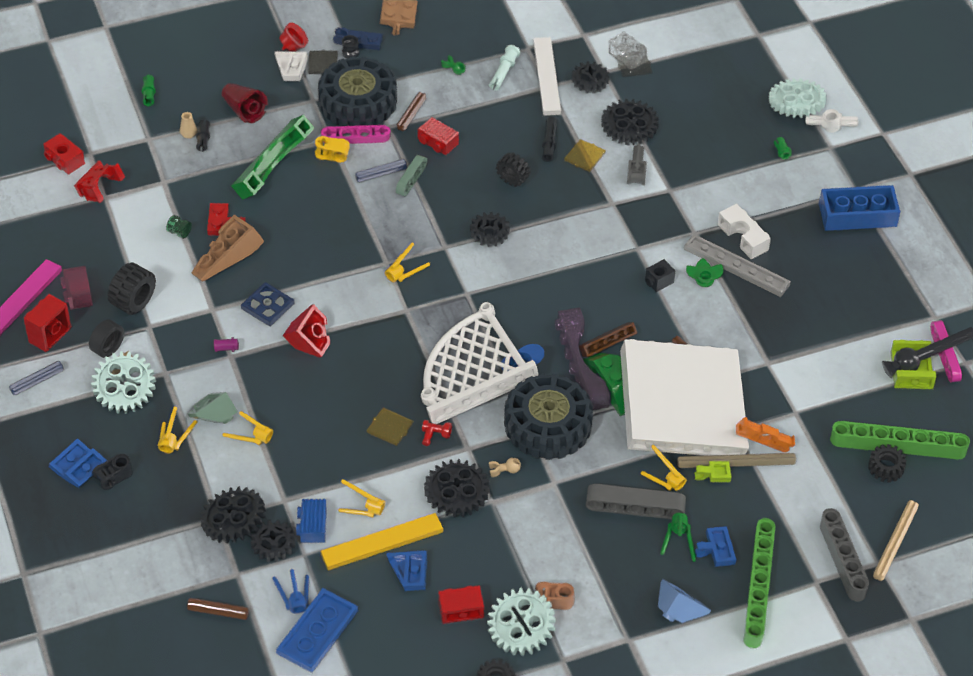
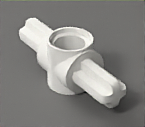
[806,109,858,133]

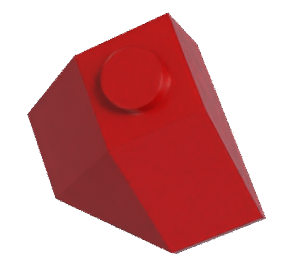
[283,304,330,358]

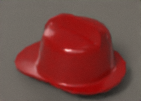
[280,22,308,52]

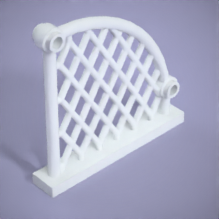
[421,302,538,424]

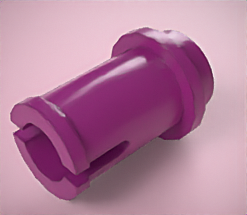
[214,337,239,352]

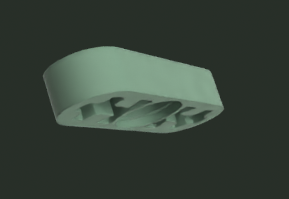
[396,155,427,197]

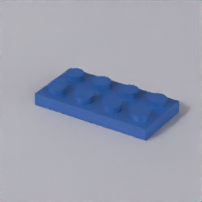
[276,588,358,673]

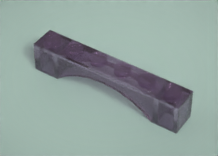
[555,307,610,410]

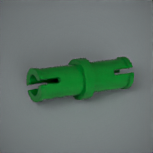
[142,75,156,106]

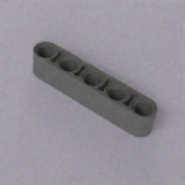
[586,484,686,519]
[820,508,869,602]

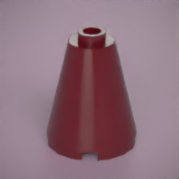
[222,83,268,123]

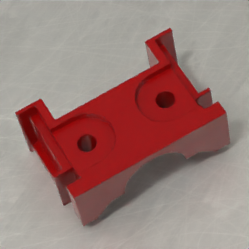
[74,161,125,203]

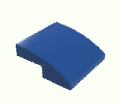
[49,438,107,488]

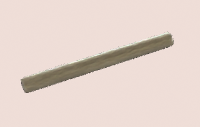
[677,453,796,468]

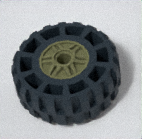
[318,56,397,126]
[504,374,593,460]

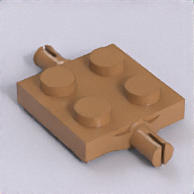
[380,0,418,35]

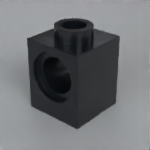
[645,259,675,292]

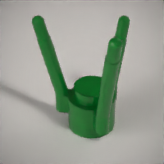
[660,513,696,562]

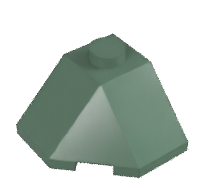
[188,392,238,424]

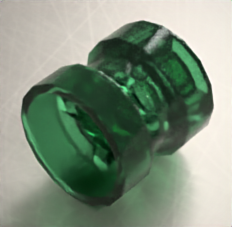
[166,215,192,239]

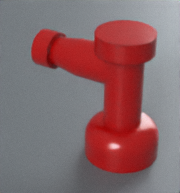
[422,420,452,446]

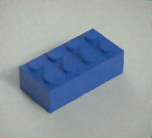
[819,185,901,231]

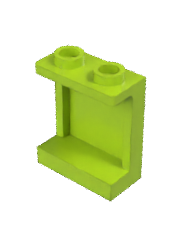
[890,340,936,389]

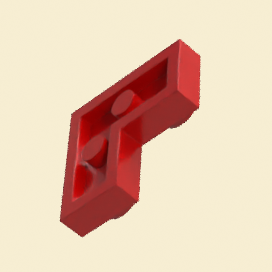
[207,203,246,236]

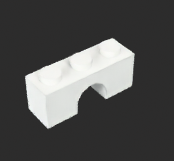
[718,204,771,259]

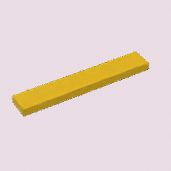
[321,513,443,571]

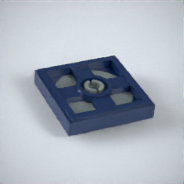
[241,282,295,326]

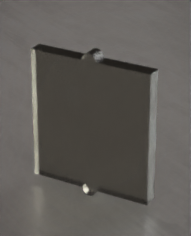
[308,49,338,74]
[616,52,652,78]

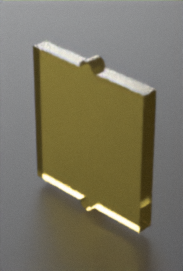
[565,139,606,172]
[367,408,413,446]

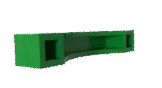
[231,114,314,200]

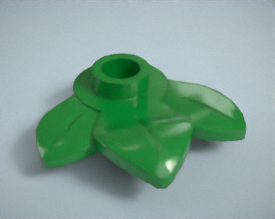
[686,258,723,287]

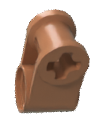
[535,582,574,610]

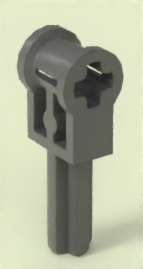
[627,144,647,186]

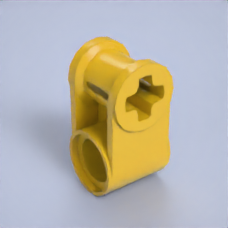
[315,136,350,162]

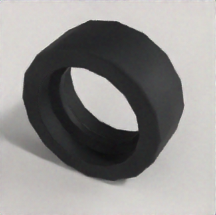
[89,319,124,358]

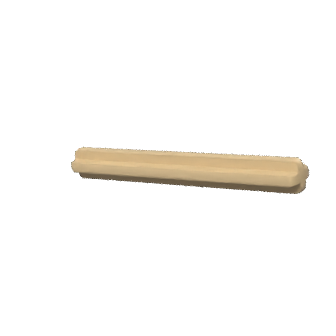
[873,500,919,581]

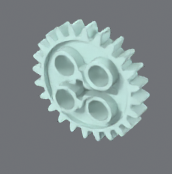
[769,78,826,118]
[91,351,156,414]
[487,588,556,656]

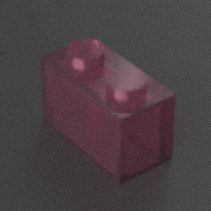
[60,266,93,310]

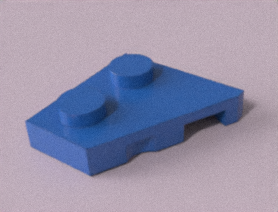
[387,550,427,591]

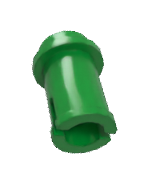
[774,137,792,160]

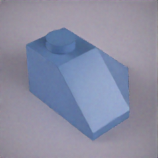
[658,579,711,623]

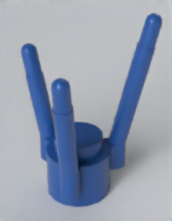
[272,569,309,614]

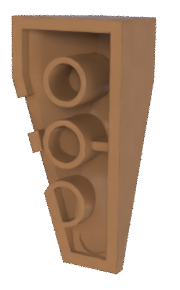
[191,215,264,282]

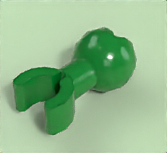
[441,56,466,75]

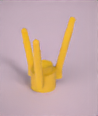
[384,242,430,282]
[157,406,197,453]
[222,411,273,446]
[641,445,687,491]
[338,479,386,518]

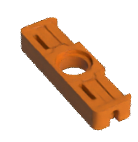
[736,417,795,452]

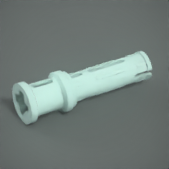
[489,45,520,91]

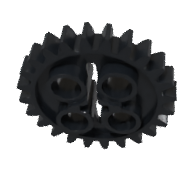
[601,99,659,145]
[424,459,490,518]
[200,486,266,544]

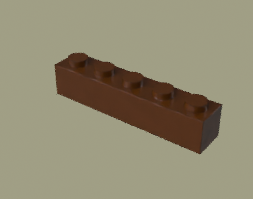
[579,322,637,357]

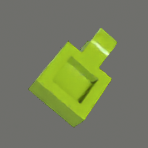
[694,461,731,482]

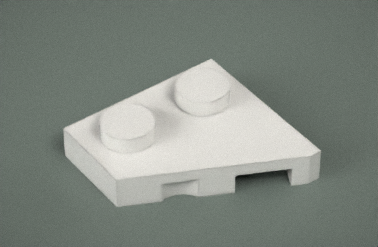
[275,52,308,81]

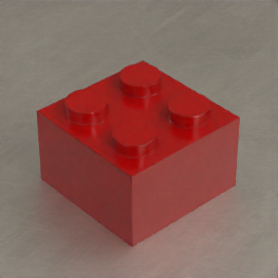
[24,294,71,352]

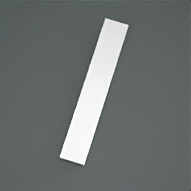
[533,37,561,115]

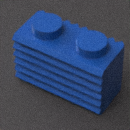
[296,499,327,543]

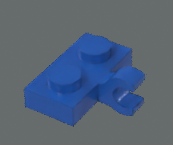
[695,526,736,567]

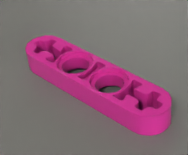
[321,125,390,144]
[930,320,962,383]

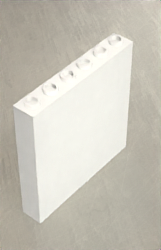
[620,339,749,456]

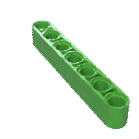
[830,421,970,459]
[743,518,775,648]

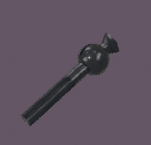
[882,327,973,378]

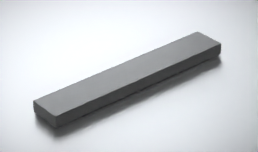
[684,234,791,297]

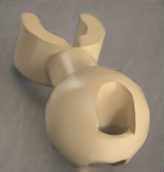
[489,458,521,477]

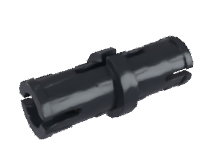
[196,119,210,152]

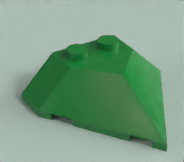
[583,353,625,416]

